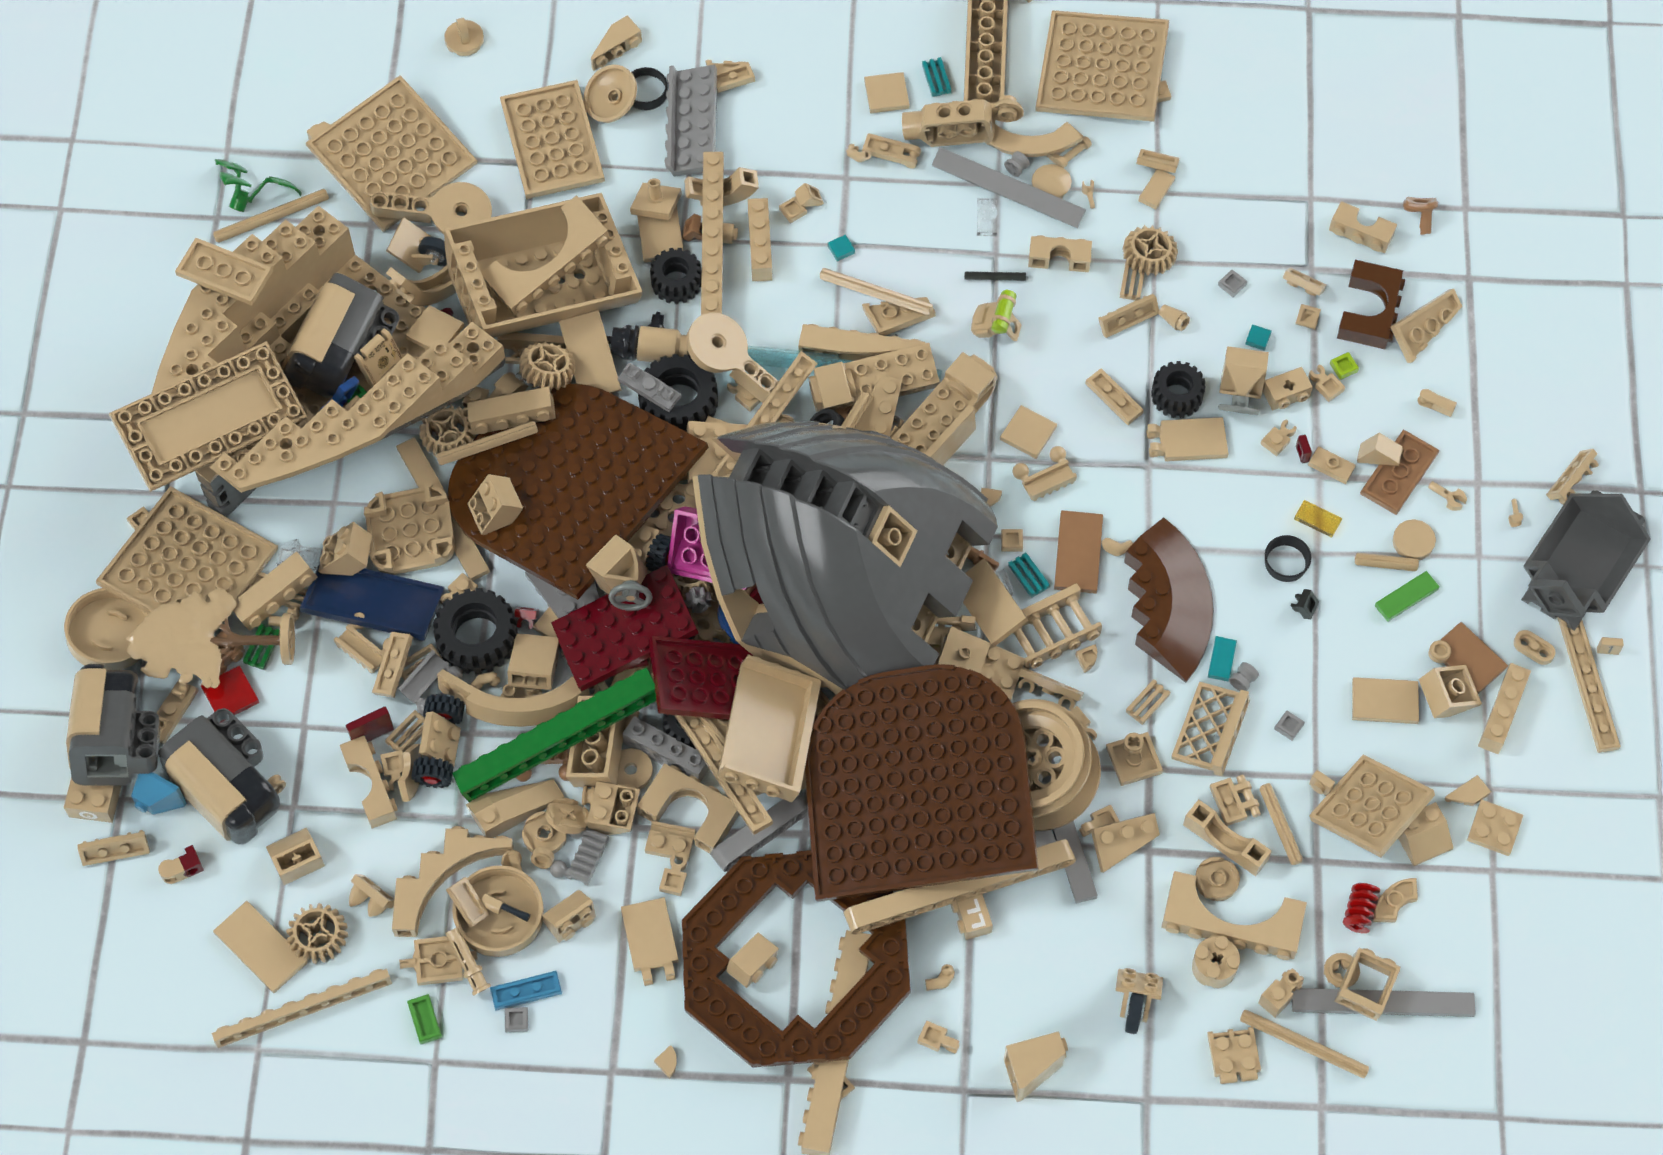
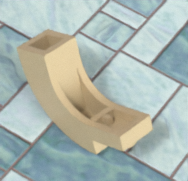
[684,167,759,206]

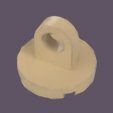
[444,17,484,56]

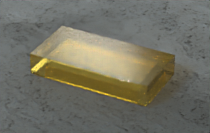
[1294,500,1342,538]

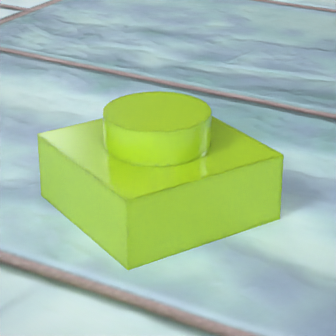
[1330,352,1359,380]

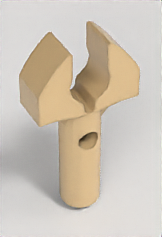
[1428,481,1467,511]

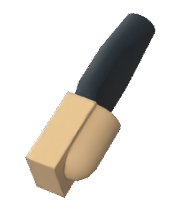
[482,894,531,922]

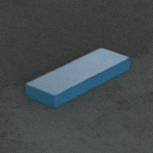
[490,971,562,1011]

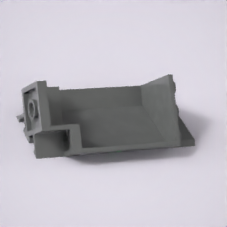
[1521,490,1651,631]

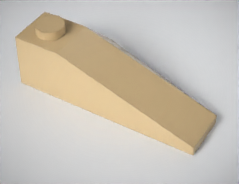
[466,779,565,838]

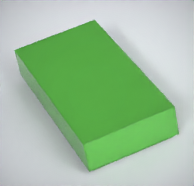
[407,994,442,1045]

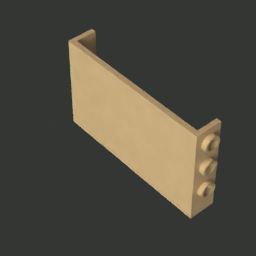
[717,655,821,802]

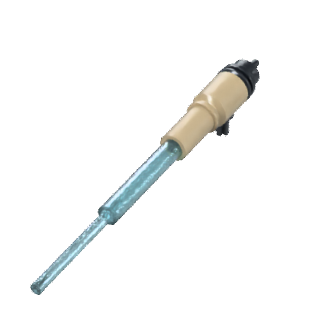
[606,312,942,380]

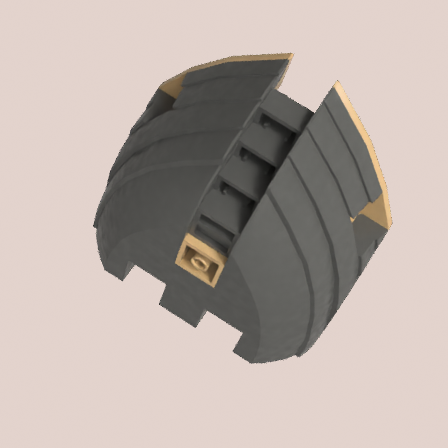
[692,421,998,695]

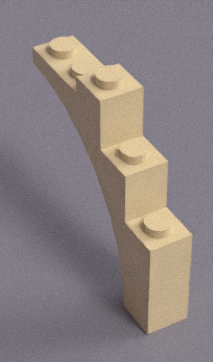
[392,826,514,937]

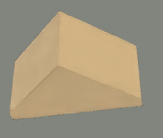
[1357,432,1403,466]

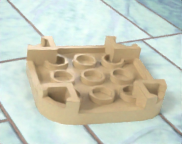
[364,483,456,575]

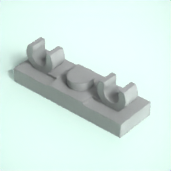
[618,363,681,412]

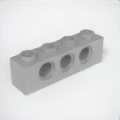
[623,716,710,781]

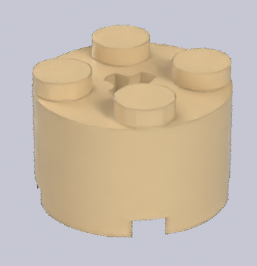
[1192,936,1240,989]

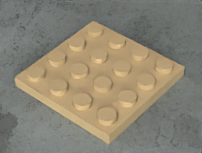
[1309,754,1435,858]

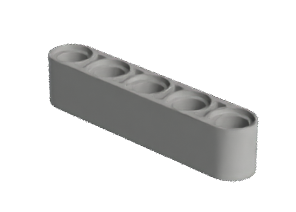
[710,795,808,872]

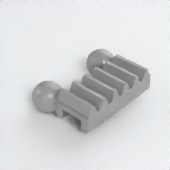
[398,650,463,715]
[550,828,609,886]

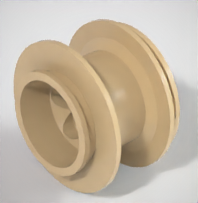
[1012,699,1101,831]

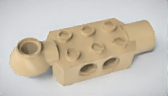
[902,95,1024,147]

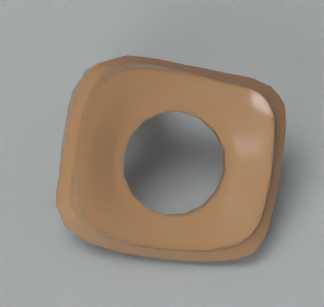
[1403,197,1439,235]

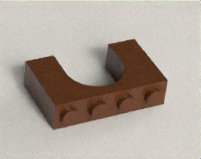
[1337,260,1405,349]

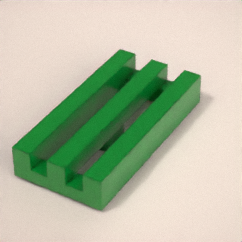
[243,624,280,670]

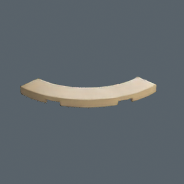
[985,124,1083,157]

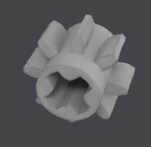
[684,587,712,613]

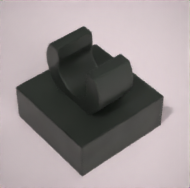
[1290,589,1319,620]

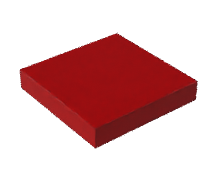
[200,665,260,723]

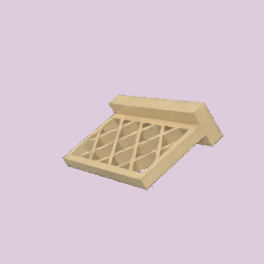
[1171,681,1250,777]

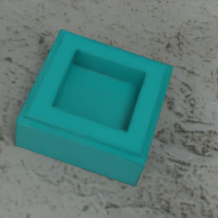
[828,234,855,261]
[1245,324,1272,351]

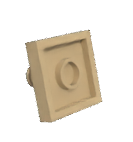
[630,178,682,220]

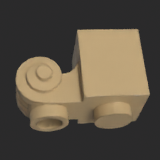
[1258,968,1304,1018]

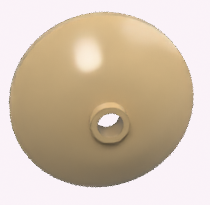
[584,65,637,123]

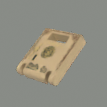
[354,329,403,388]

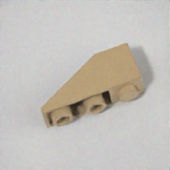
[591,15,642,71]

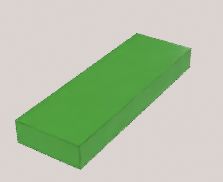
[1375,571,1440,622]

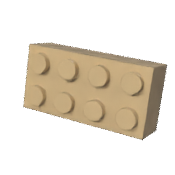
[566,696,626,787]

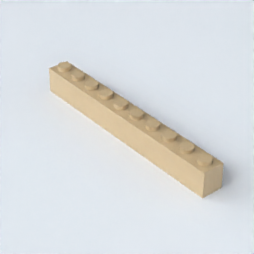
[798,930,872,1155]

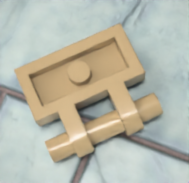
[1209,774,1261,826]

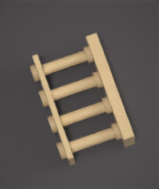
[1012,583,1102,669]

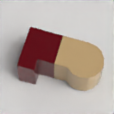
[158,845,204,884]

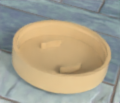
[64,588,149,670]
[452,865,544,957]

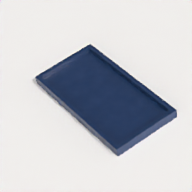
[300,563,445,641]

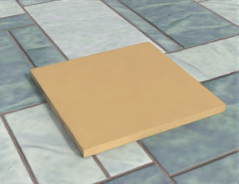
[1035,10,1169,122]
[306,75,477,232]
[96,486,278,635]

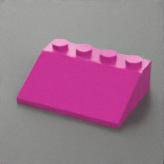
[667,506,748,590]

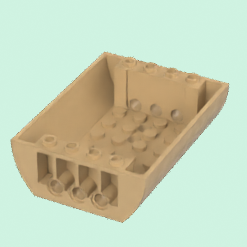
[444,192,642,338]

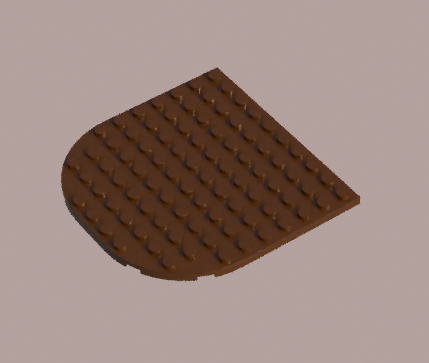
[448,384,709,600]
[805,664,1039,902]

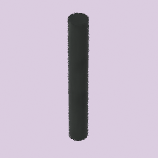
[964,271,1026,281]

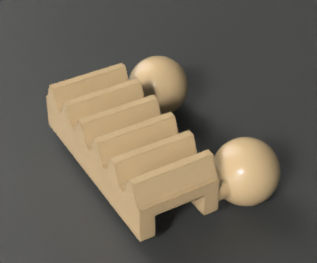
[1012,446,1077,502]
[334,612,389,673]

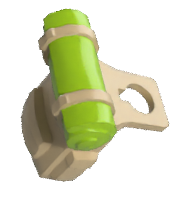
[971,289,1021,341]

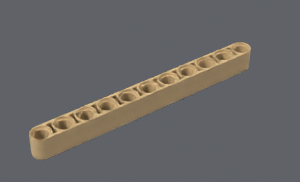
[843,839,1076,935]

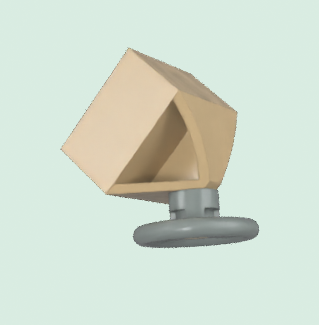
[1218,346,1269,415]
[586,535,653,611]

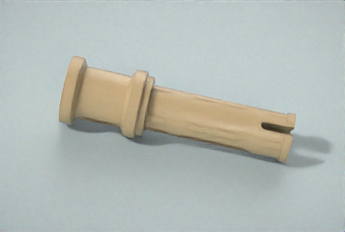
[445,927,491,996]

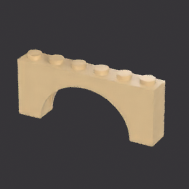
[481,195,610,315]
[1161,871,1307,960]

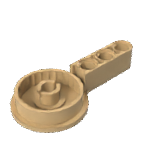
[370,182,492,234]
[687,312,779,403]

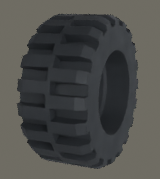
[638,354,718,432]
[433,588,518,674]

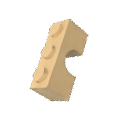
[1329,201,1397,254]
[1028,235,1092,272]

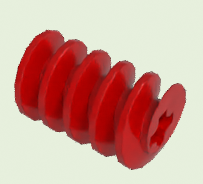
[1343,883,1381,934]

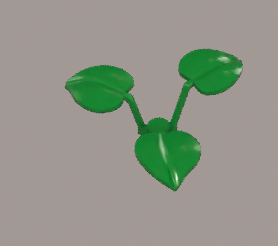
[214,159,302,212]

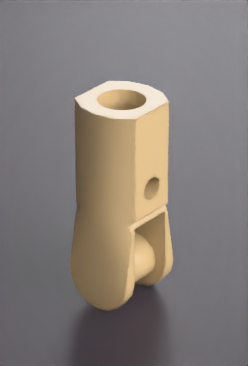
[1417,389,1457,417]

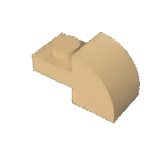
[488,372,529,398]

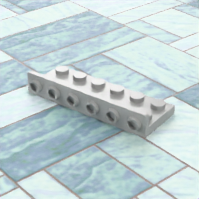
[664,64,717,177]

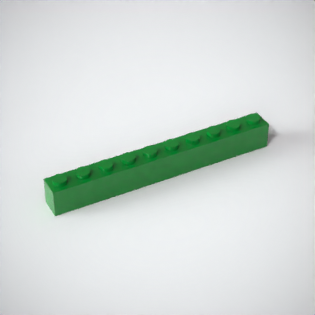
[452,667,657,802]

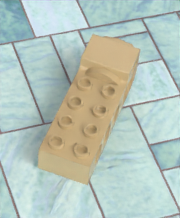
[808,343,940,412]
[891,352,998,453]

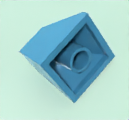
[131,772,187,815]

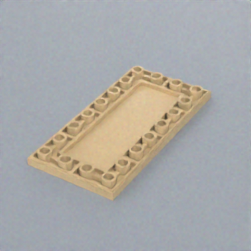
[109,341,308,492]

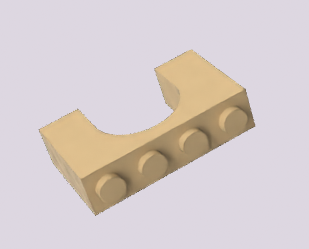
[637,763,740,853]

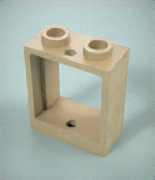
[1334,948,1401,1021]

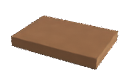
[1440,622,1508,694]

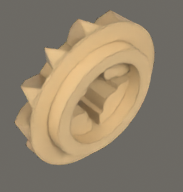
[1324,953,1360,988]

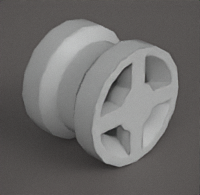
[1004,151,1030,177]

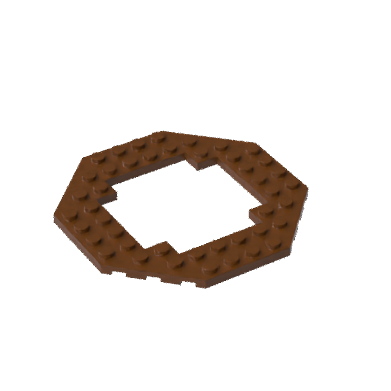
[682,850,911,1068]

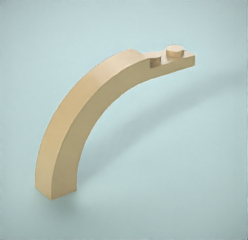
[386,265,456,306]
[437,669,590,727]

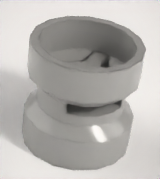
[1229,662,1259,691]

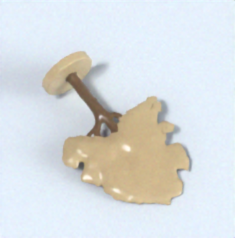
[126,588,295,689]

